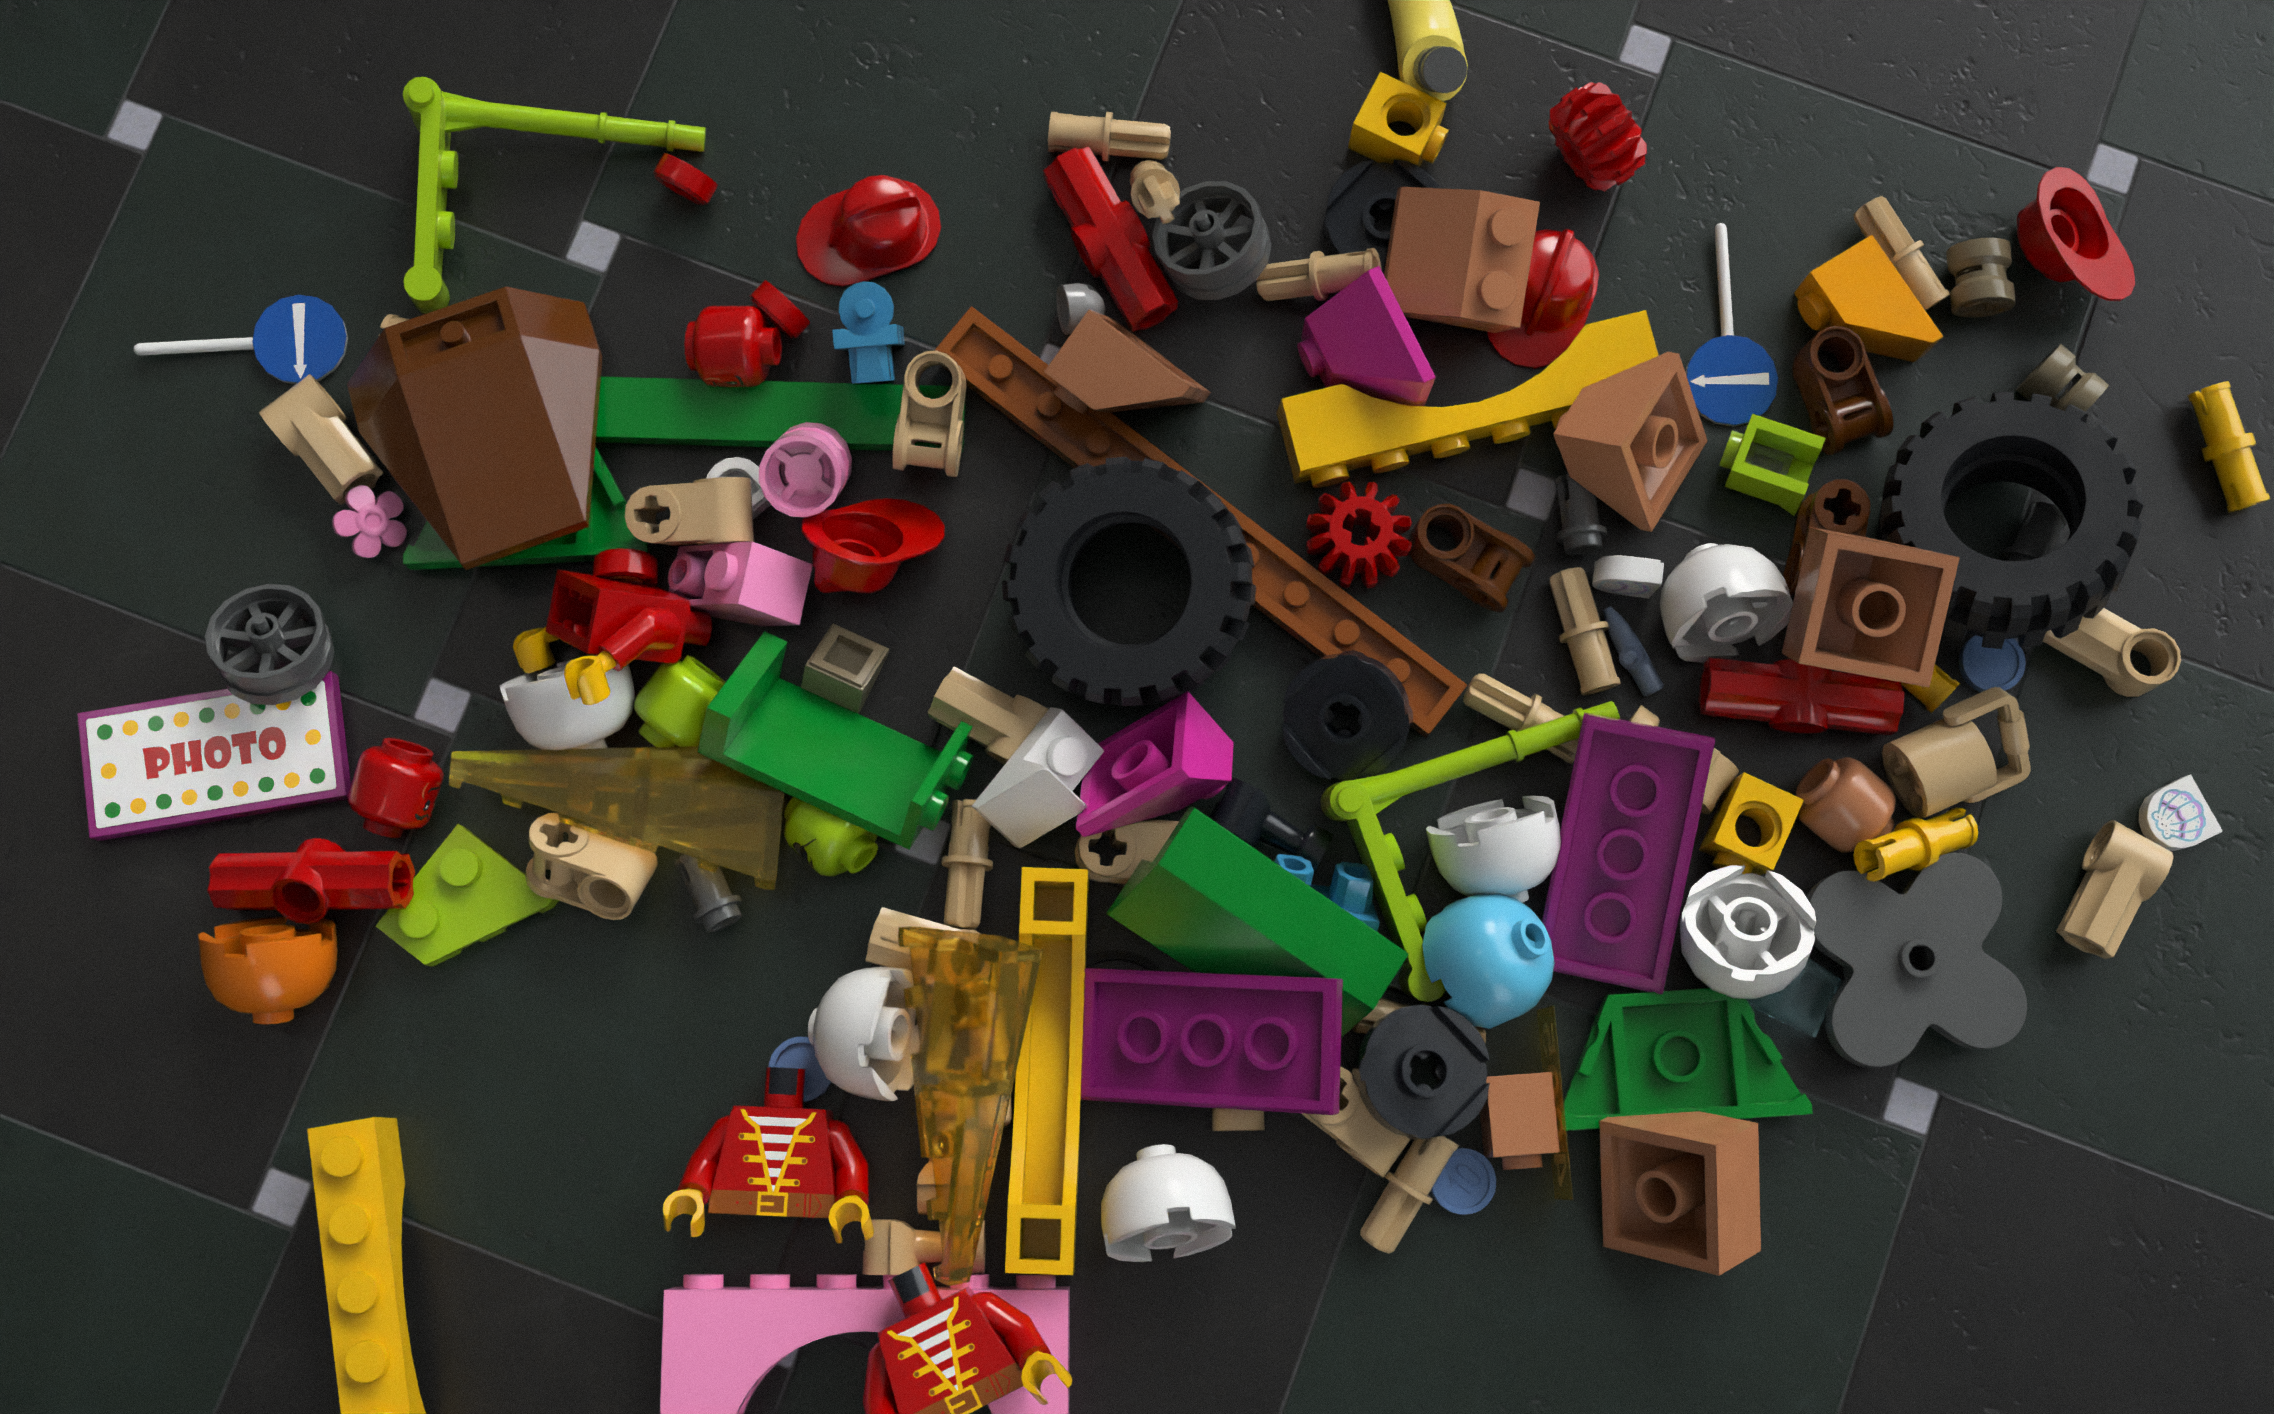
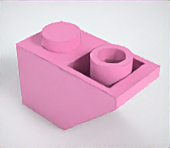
[668,541,813,626]

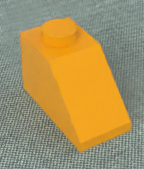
[1794,235,1943,362]

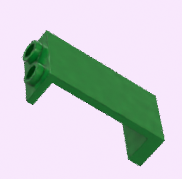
[697,632,974,850]

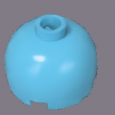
[1422,894,1555,1029]

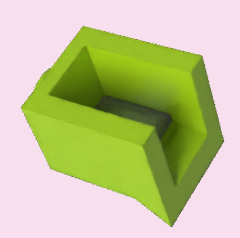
[1719,414,1826,516]

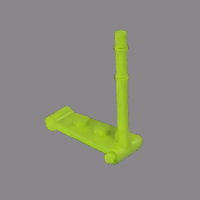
[403,77,706,314]
[1320,701,1620,1002]

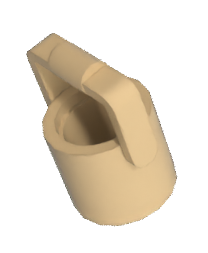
[1882,687,2031,819]

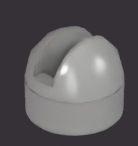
[1056,283,1105,335]

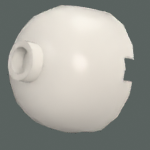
[1660,543,1793,663]
[499,654,635,760]
[1426,796,1561,903]
[1680,865,1816,999]
[808,967,927,1101]
[1101,1144,1236,1262]

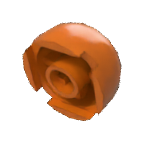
[198,916,338,1025]

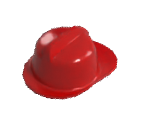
[2017,167,2135,301]
[796,175,941,287]
[1487,229,1599,369]
[802,498,945,593]

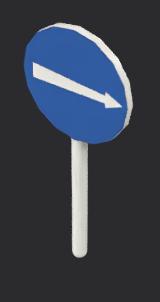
[1686,223,1778,427]
[134,295,348,384]

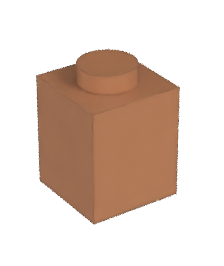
[1480,1072,1560,1170]

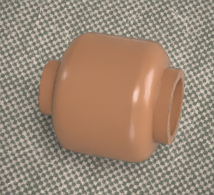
[1796,757,1896,853]

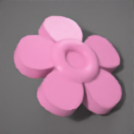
[332,485,407,558]

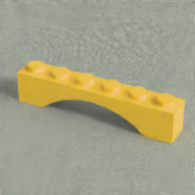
[1277,310,1659,488]
[1005,867,1089,1275]
[307,1117,426,1414]

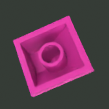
[1297,266,1436,406]
[1076,691,1234,837]

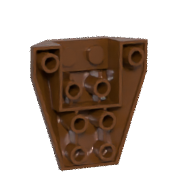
[347,286,603,570]

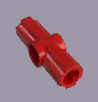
[1043,147,1178,332]
[1698,657,1904,736]
[207,838,415,924]

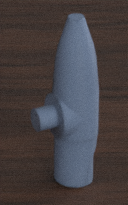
[1603,606,1664,697]

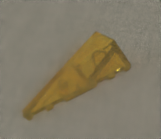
[449,746,784,890]
[898,926,1043,1286]

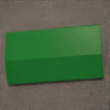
[1106,807,1409,1038]

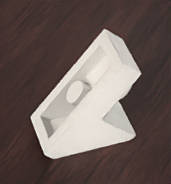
[972,707,1104,848]

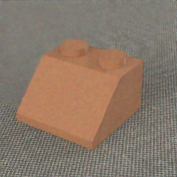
[1384,187,1540,333]
[1782,527,1960,687]
[1599,1111,1761,1276]

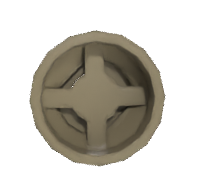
[1946,238,2016,318]
[2016,344,2109,412]

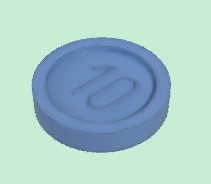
[1958,635,2026,692]
[769,1037,832,1102]
[1431,1148,1496,1215]

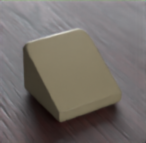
[801,624,889,714]

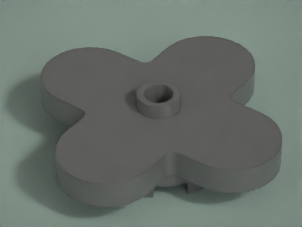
[1806,853,2027,1068]

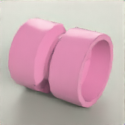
[759,422,852,517]

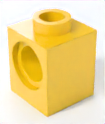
[1348,72,1449,166]
[1699,772,1804,876]

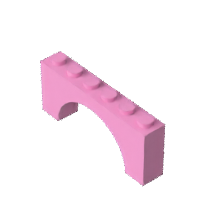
[660,1274,1070,1414]

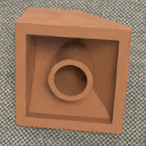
[1044,309,1211,414]
[1553,352,1708,532]

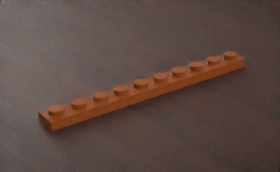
[934,306,1467,738]

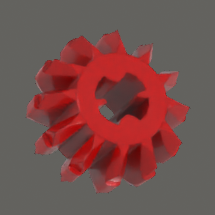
[1549,82,1647,192]
[1306,481,1412,588]

